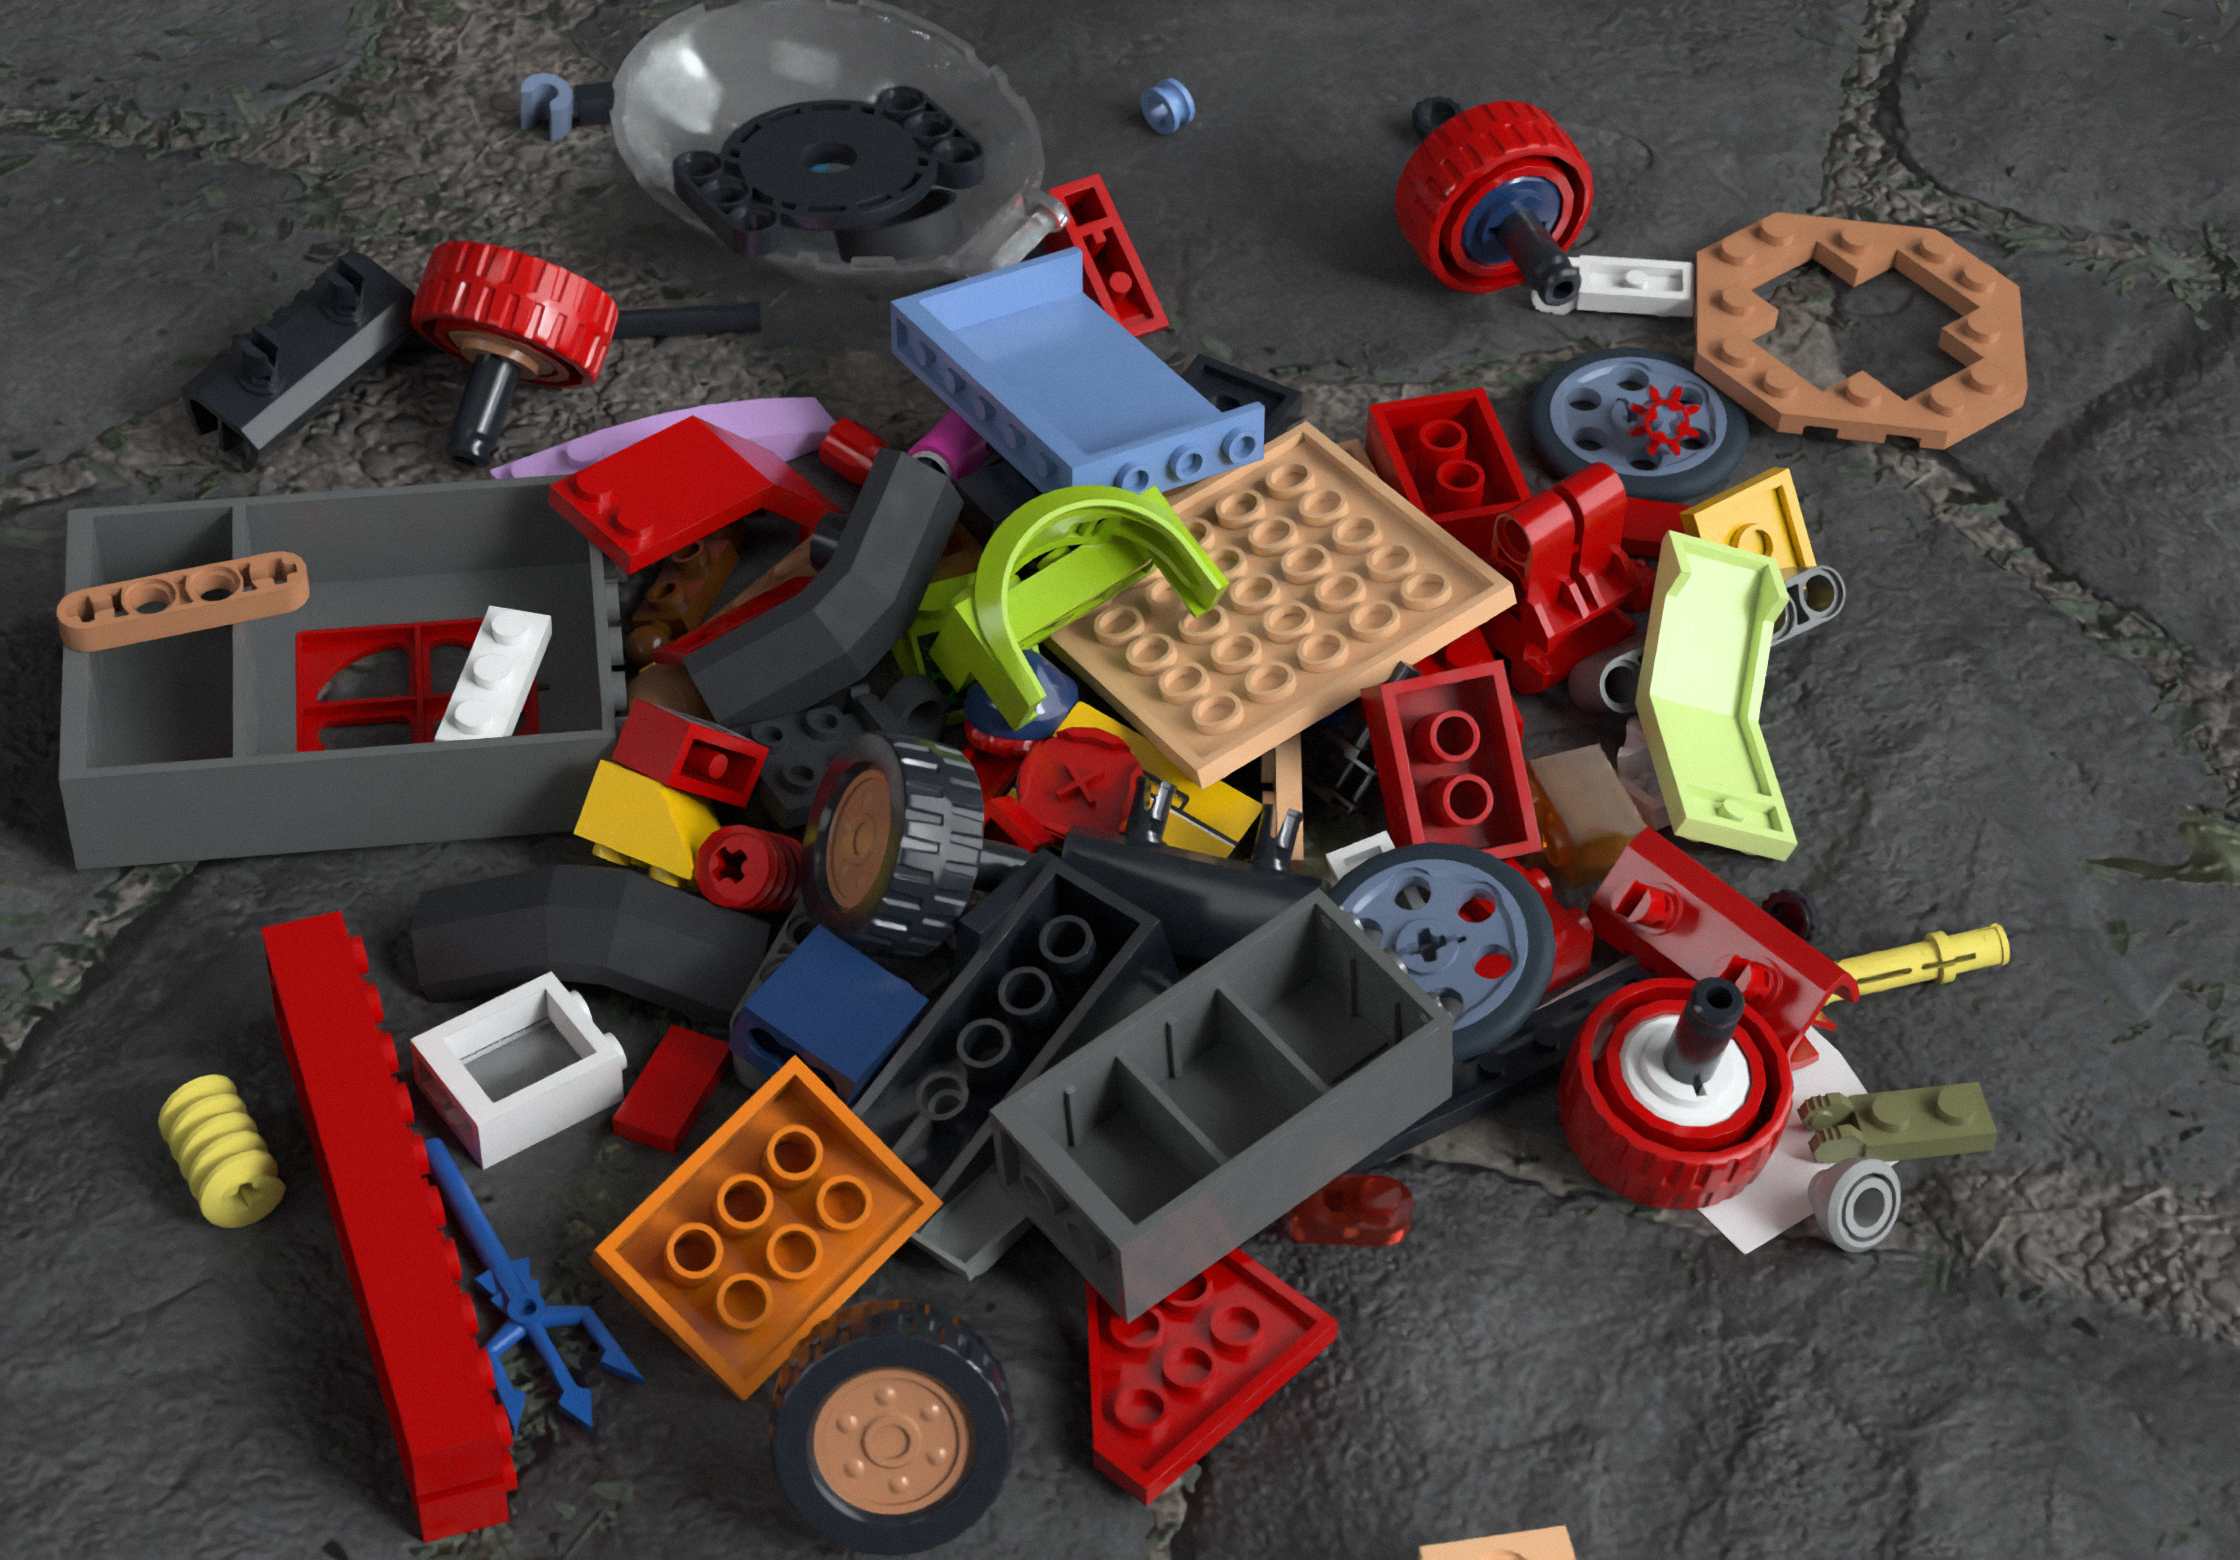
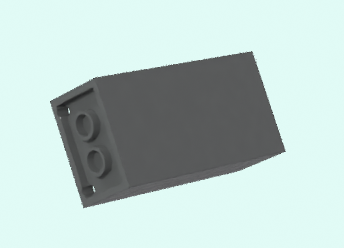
[990,888,1454,1324]

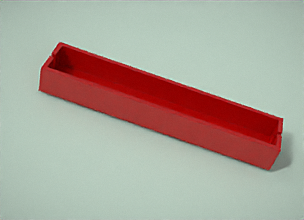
[261,910,518,1543]

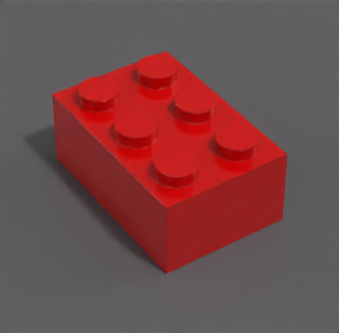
[1365,387,1532,559]
[1360,659,1543,860]

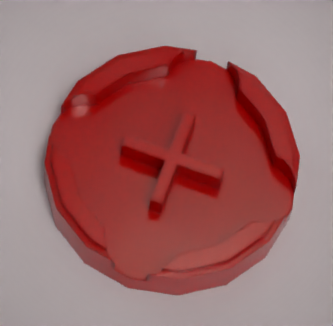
[1016,727,1144,848]

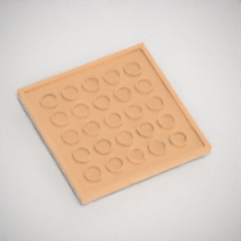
[1042,421,1517,790]

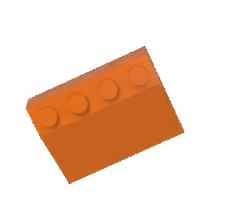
[590,1055,943,1403]

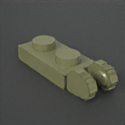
[1797,1082,1998,1164]

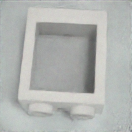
[410,971,627,1170]

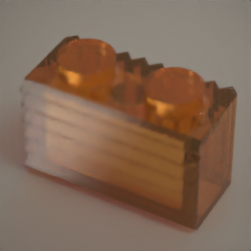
[1526,743,1647,887]

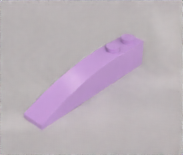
[489,397,835,480]

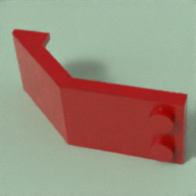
[548,415,847,575]

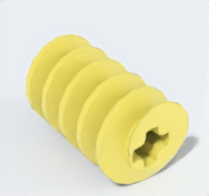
[158,1074,286,1228]

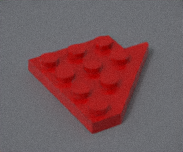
[1085,1248,1338,1506]

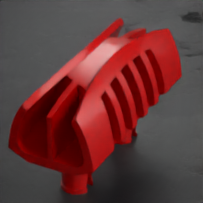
[1586,826,1860,1071]

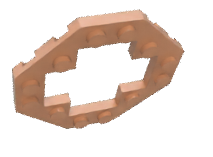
[1694,212,2028,450]

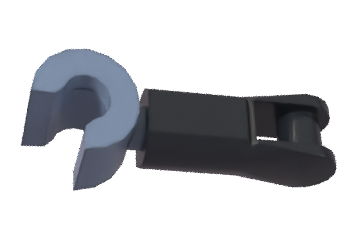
[521,73,676,142]

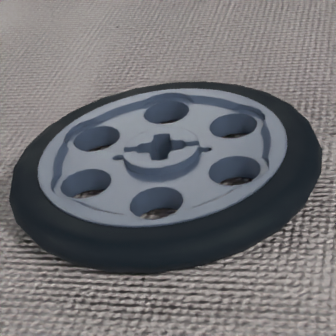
[1526,347,1748,503]
[1326,842,1556,1063]

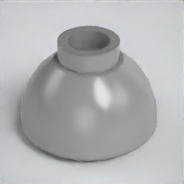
[1808,1157,1901,1252]

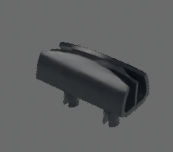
[180,250,418,474]
[1061,776,1332,964]

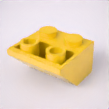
[573,760,721,890]

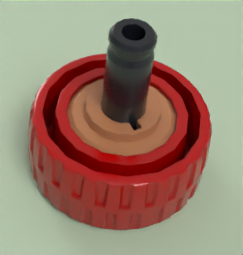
[410,241,618,468]

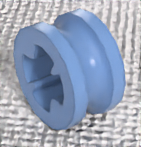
[1140,78,1195,135]

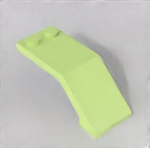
[1635,530,1798,862]

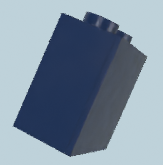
[728,924,929,1110]

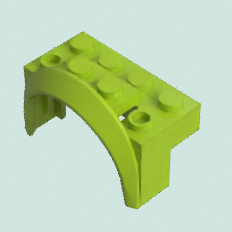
[929,485,1230,732]

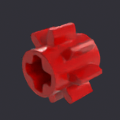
[1626,384,1701,456]

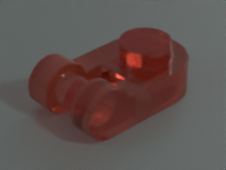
[1290,1174,1414,1246]

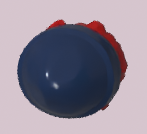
[963,649,1079,759]

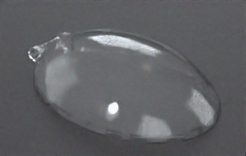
[609,0,1070,290]

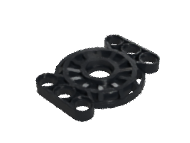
[672,86,985,257]

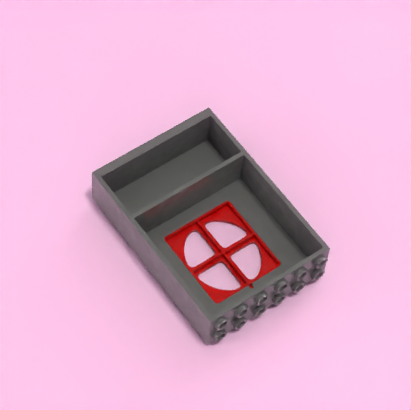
[59,474,628,870]

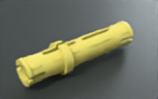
[1824,923,2010,1006]

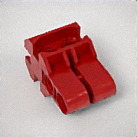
[1479,462,1641,695]

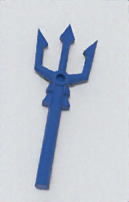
[424,1138,646,1439]

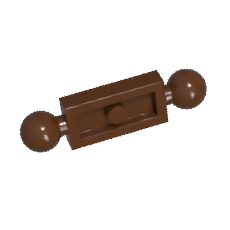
[624,518,745,672]

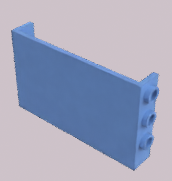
[890,246,1265,494]

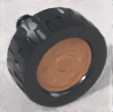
[801,730,1039,960]
[769,1299,1015,1556]

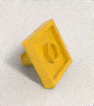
[1680,467,1816,589]

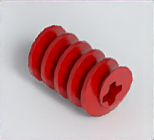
[695,825,803,915]

